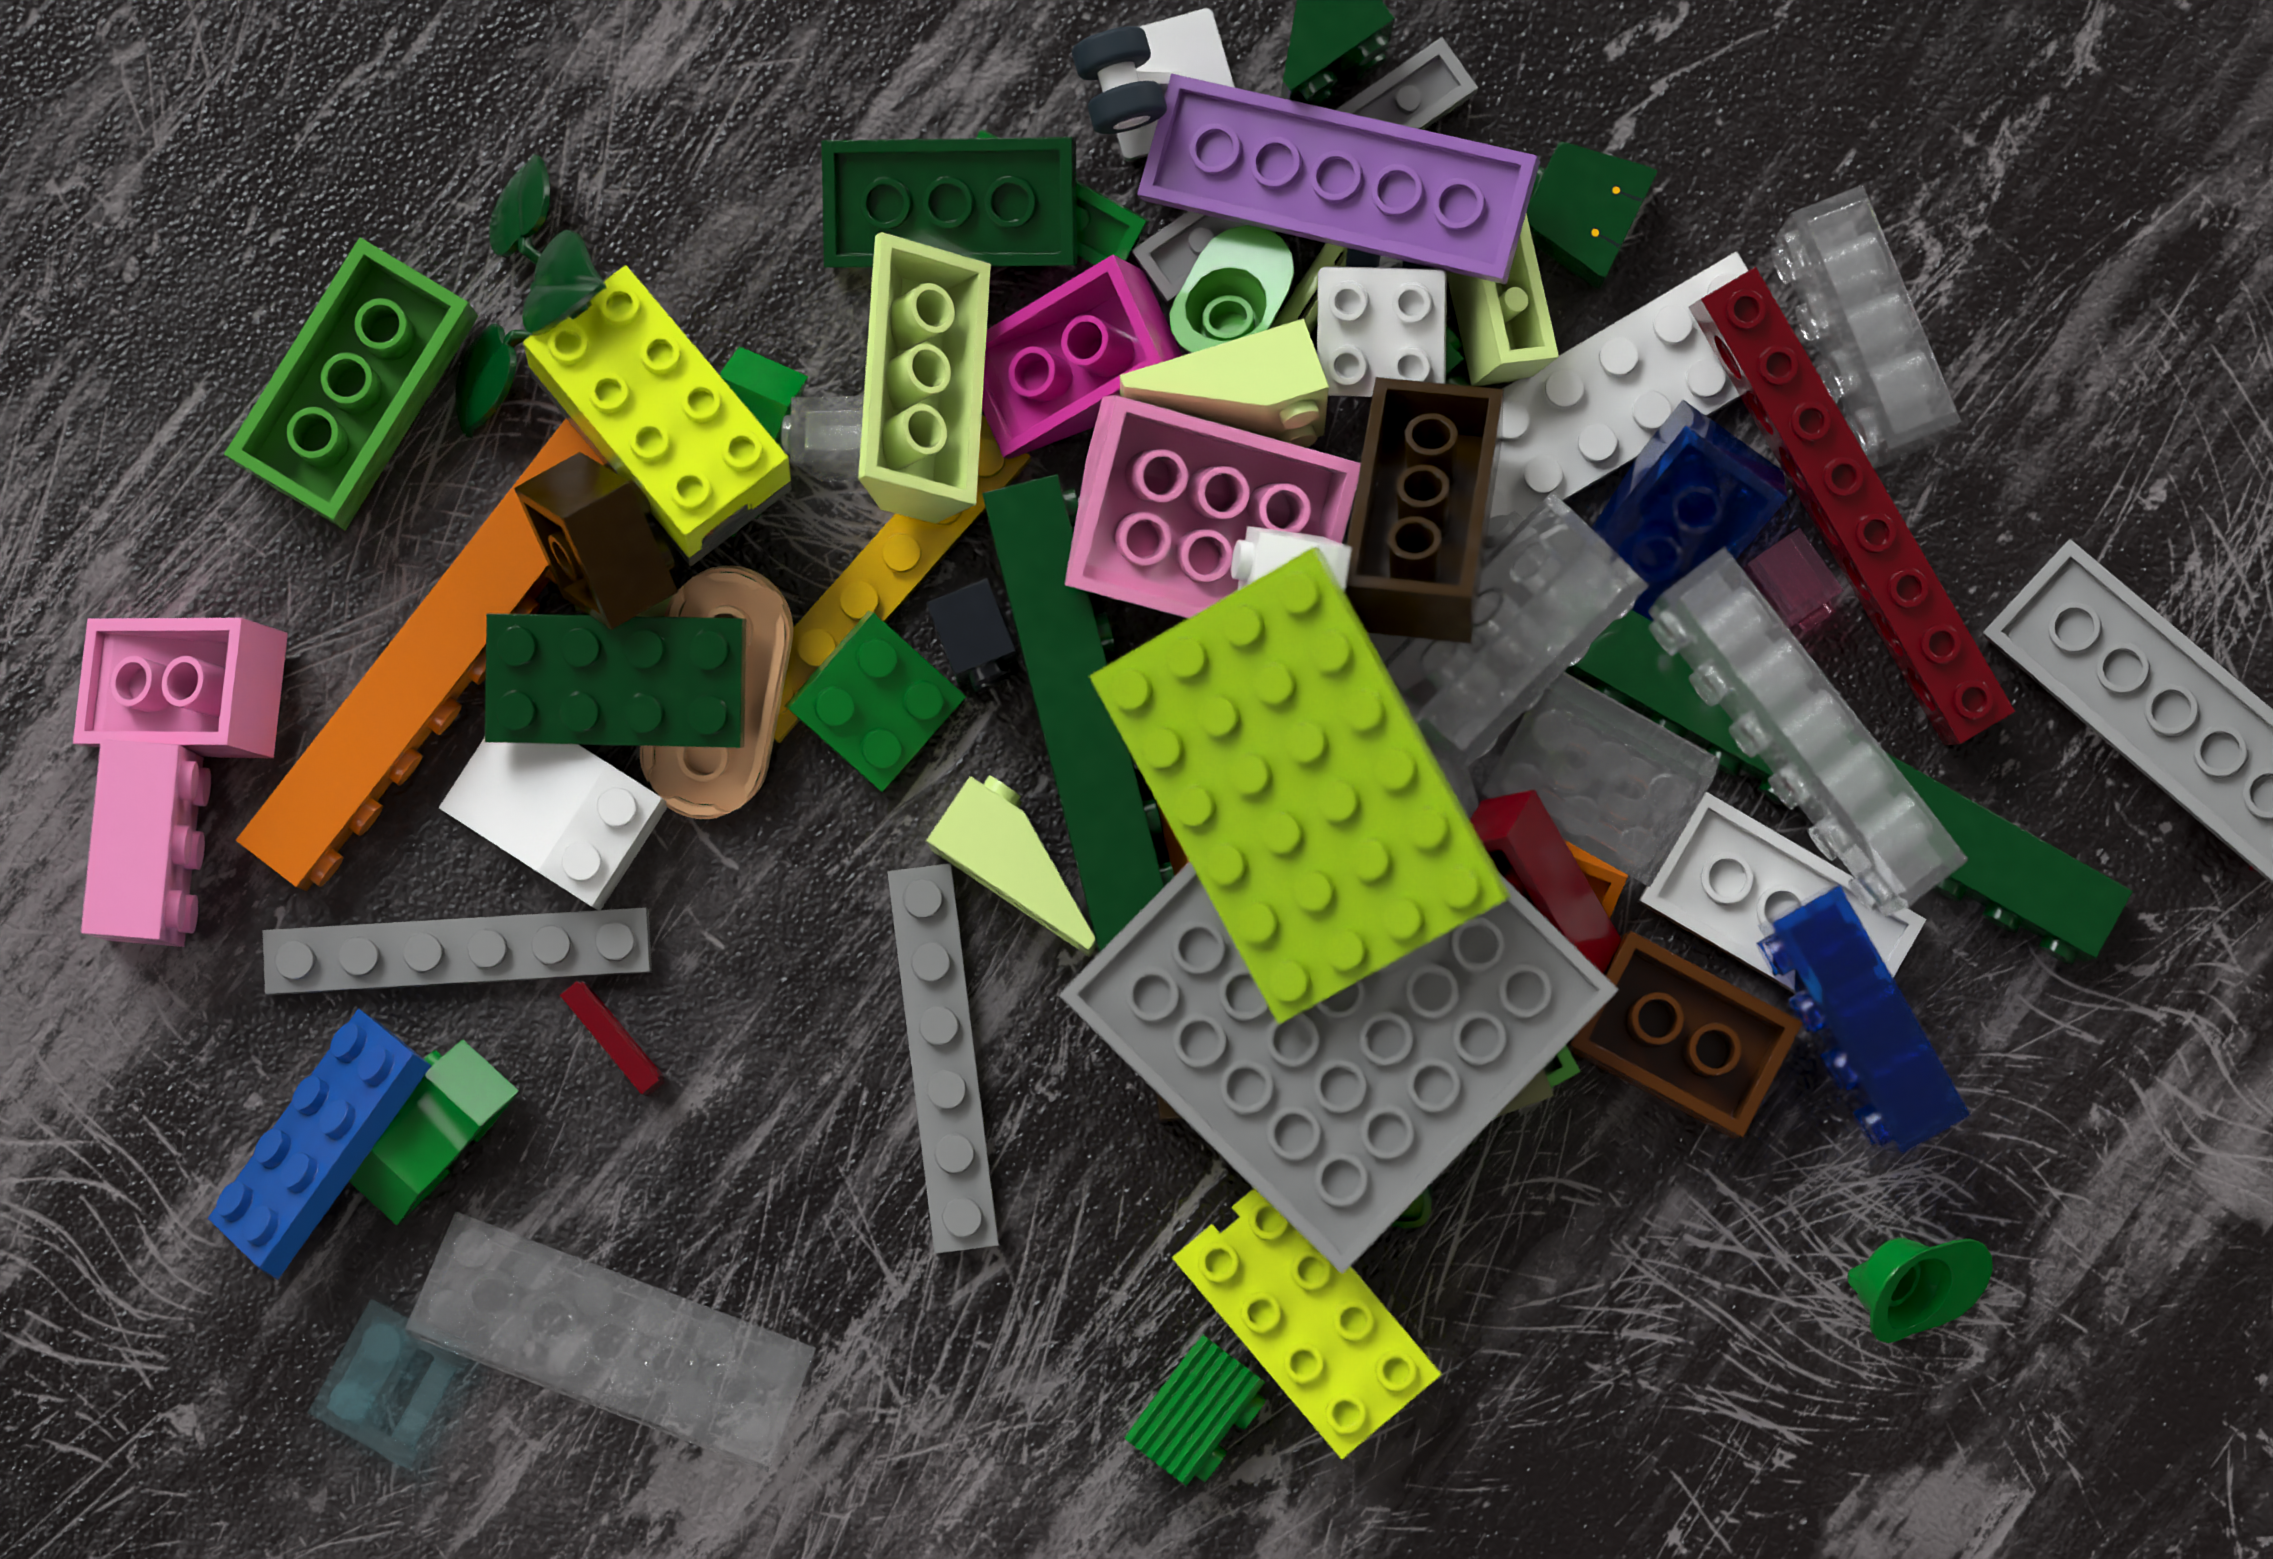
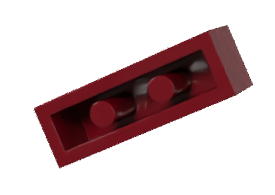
[1469,789,1622,974]

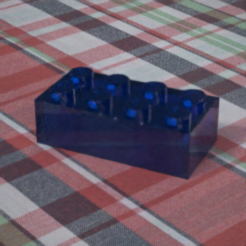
[1756,885,1971,1154]

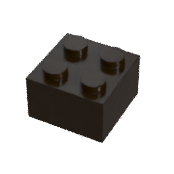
[514,452,678,630]

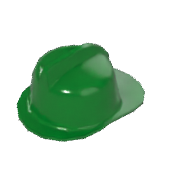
[1847,1237,1993,1344]

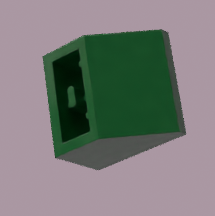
[1280,0,1395,107]

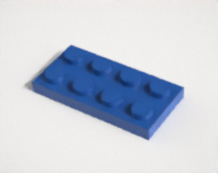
[208,1008,431,1279]

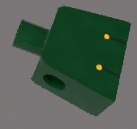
[1526,142,1658,290]

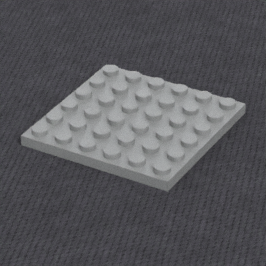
[1059,862,1618,1274]

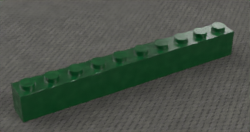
[1528,575,2133,965]

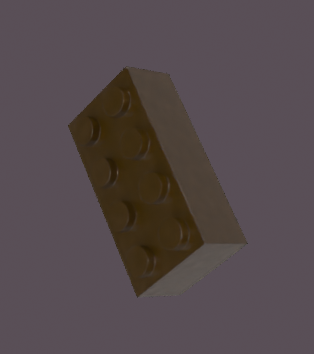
[1344,377,1504,644]

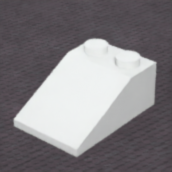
[439,738,668,910]

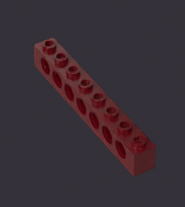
[1688,267,2015,745]

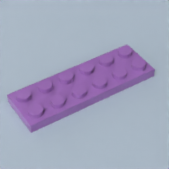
[1137,73,1540,284]

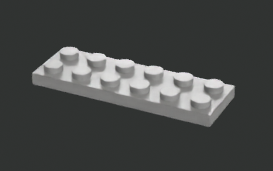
[1983,539,2273,884]

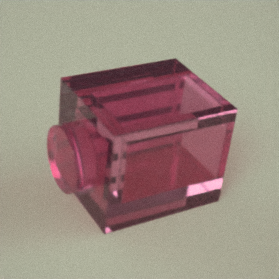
[1740,527,1844,634]

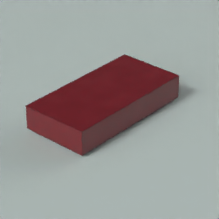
[560,981,665,1096]

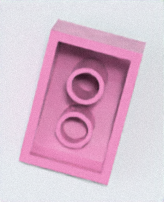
[73,618,288,758]

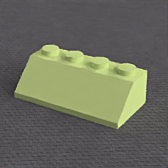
[858,232,991,524]

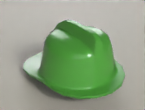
[1169,225,1294,353]

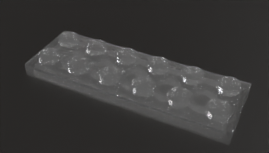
[405,1212,816,1472]

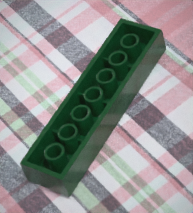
[982,474,1175,954]

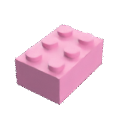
[81,738,211,947]

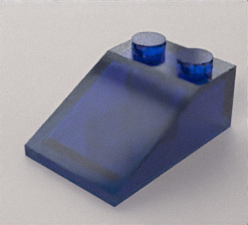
[1567,400,1788,634]

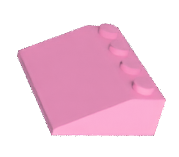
[1065,396,1361,618]

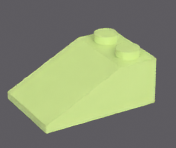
[1120,319,1329,448]
[926,775,1097,957]

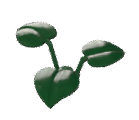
[455,154,606,439]

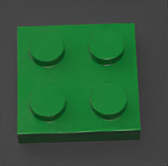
[785,611,966,792]

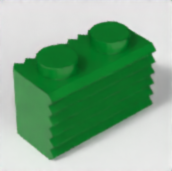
[1124,1334,1267,1486]

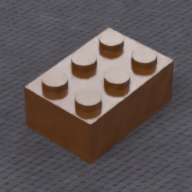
[1566,931,1803,1139]

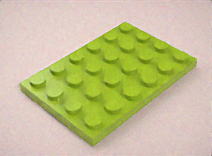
[1089,546,1511,1024]

